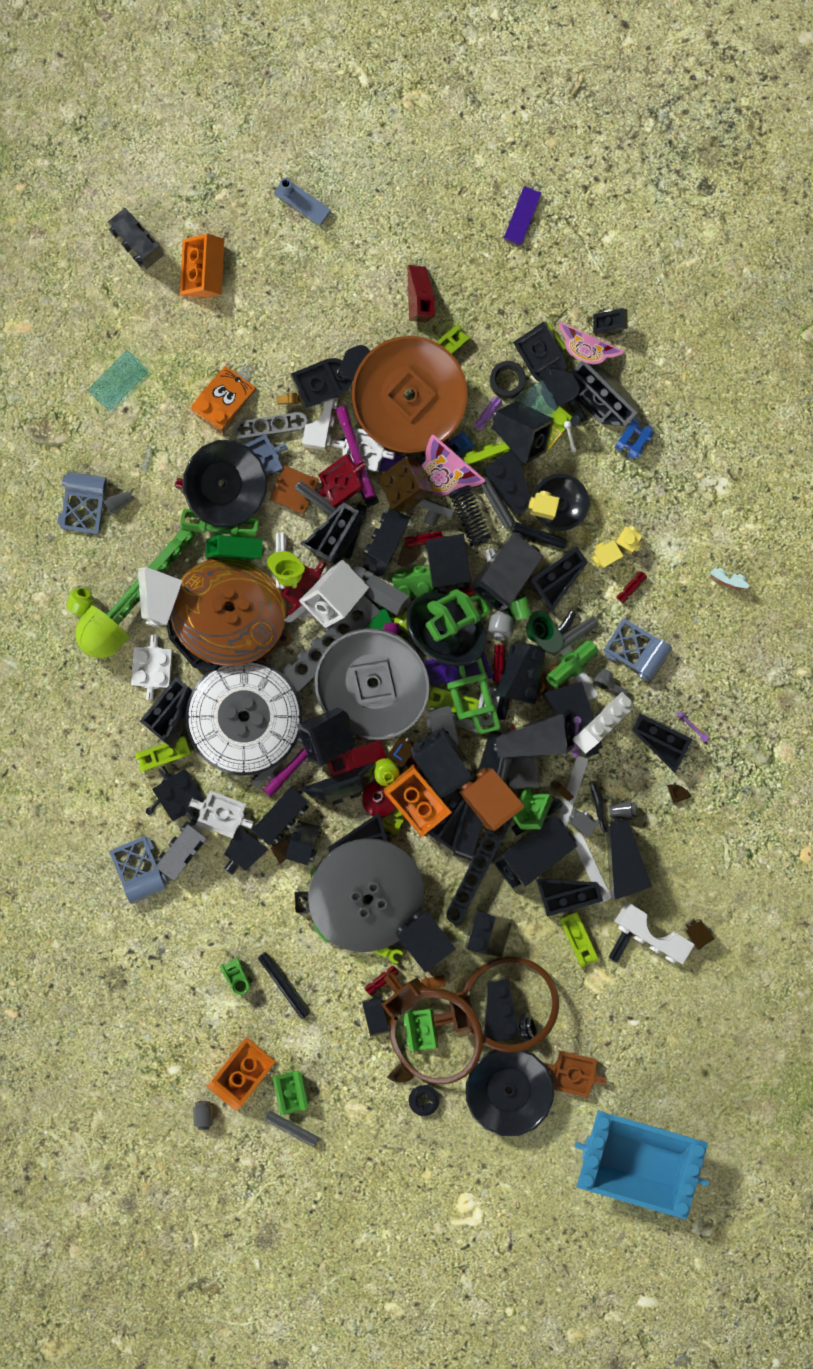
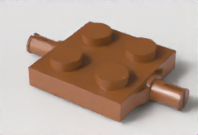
[543,1050,607,1098]

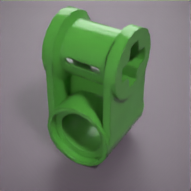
[508,595,532,620]
[220,956,251,995]

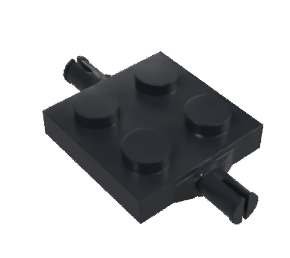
[152,765,205,822]

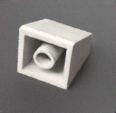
[299,560,369,628]
[138,567,182,627]

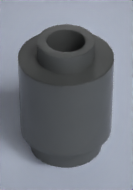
[193,1101,213,1130]

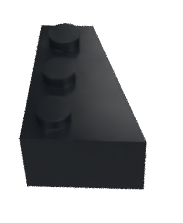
[108,208,164,270]
[300,503,367,564]
[631,711,693,773]
[285,821,320,865]
[535,878,603,917]

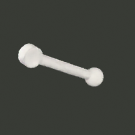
[564,421,576,453]

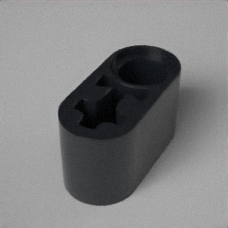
[362,996,389,1037]

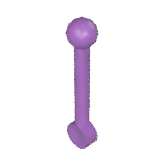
[677,711,709,742]
[572,716,581,757]

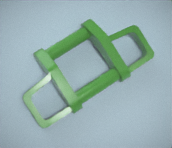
[180,509,259,537]
[426,589,491,642]
[447,657,500,734]

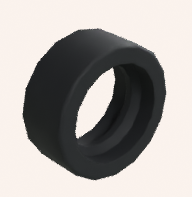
[489,361,526,399]

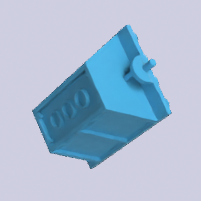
[574,1110,709,1220]

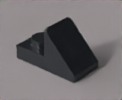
[593,308,628,334]

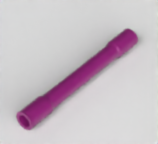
[335,405,376,499]
[263,747,307,798]

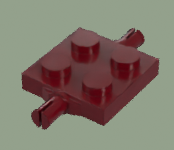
[318,454,368,508]
[281,560,327,616]

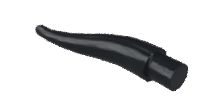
[558,611,576,635]
[589,781,606,833]

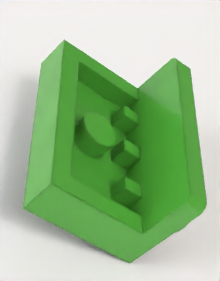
[391,566,433,599]
[513,788,553,829]
[404,1008,439,1052]
[272,1071,309,1115]

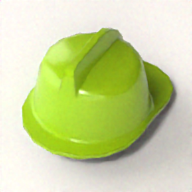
[267,551,305,589]

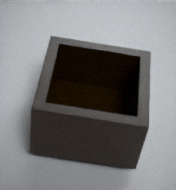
[378,457,433,513]

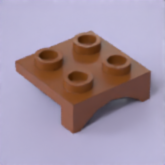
[269,465,320,515]

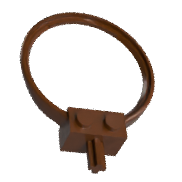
[433,957,559,1053]
[381,971,483,1084]

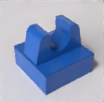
[449,431,475,457]

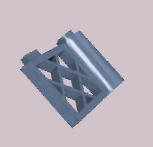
[57,471,107,534]
[603,618,672,682]
[109,836,169,904]

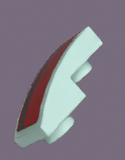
[708,567,750,590]

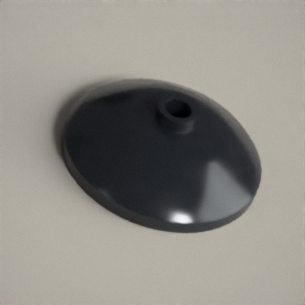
[532,474,589,531]

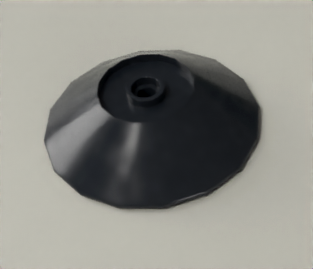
[183,440,267,527]
[406,592,486,667]
[466,1050,554,1136]

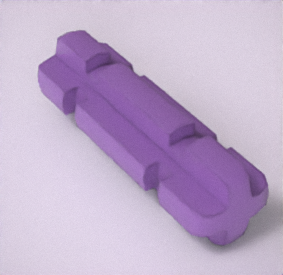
[474,397,502,431]

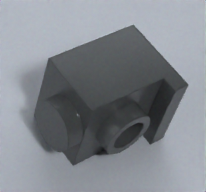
[569,809,600,837]

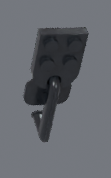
[513,322,588,427]
[290,345,370,410]

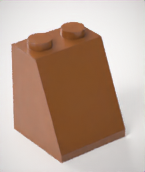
[459,768,525,831]

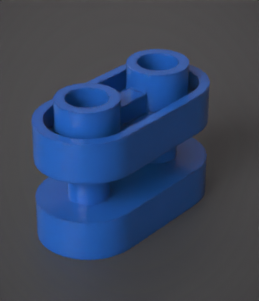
[614,416,655,459]

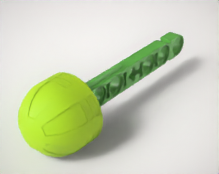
[75,529,196,658]

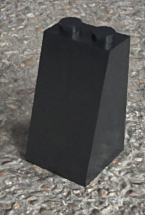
[469,532,543,611]
[542,681,603,757]
[494,709,574,758]
[492,815,577,892]
[606,818,652,900]

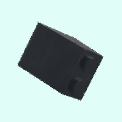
[492,401,554,464]
[425,533,471,592]
[297,707,356,766]
[411,728,473,799]
[465,909,512,957]
[396,910,456,973]

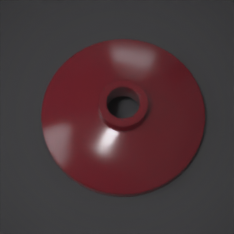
[362,780,396,817]

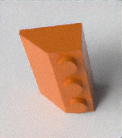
[180,233,224,297]

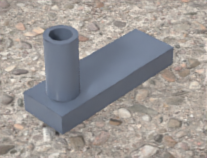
[274,178,331,227]

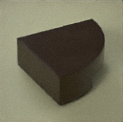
[397,547,420,566]
[550,779,574,802]
[666,784,691,803]
[270,838,289,864]
[387,1063,414,1082]

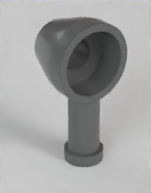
[593,669,629,696]

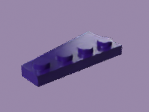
[424,652,494,685]

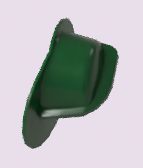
[526,610,563,653]

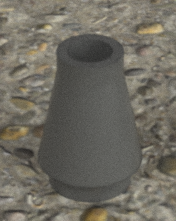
[103,491,133,515]
[609,801,637,820]

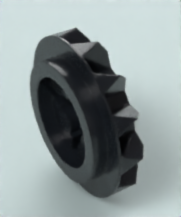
[520,1013,537,1042]
[409,1085,440,1116]

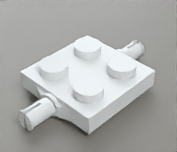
[332,428,396,473]
[131,635,173,700]
[189,791,253,838]

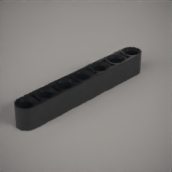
[452,730,503,861]
[446,817,513,924]

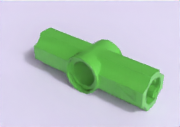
[546,640,599,689]

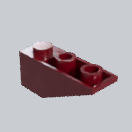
[407,265,435,323]
[327,740,387,777]

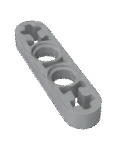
[234,412,307,440]

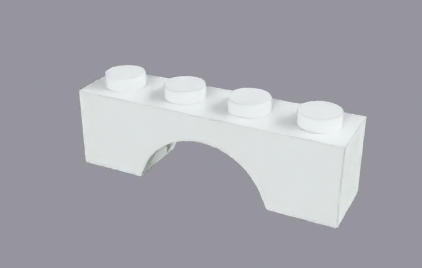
[302,398,338,451]
[572,692,635,754]
[614,902,695,964]

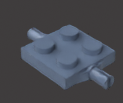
[245,434,288,477]

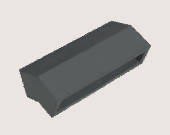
[363,575,411,616]

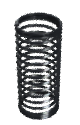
[448,485,492,547]

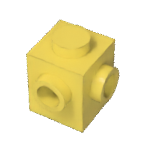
[528,491,559,520]
[615,526,642,555]
[592,540,623,570]

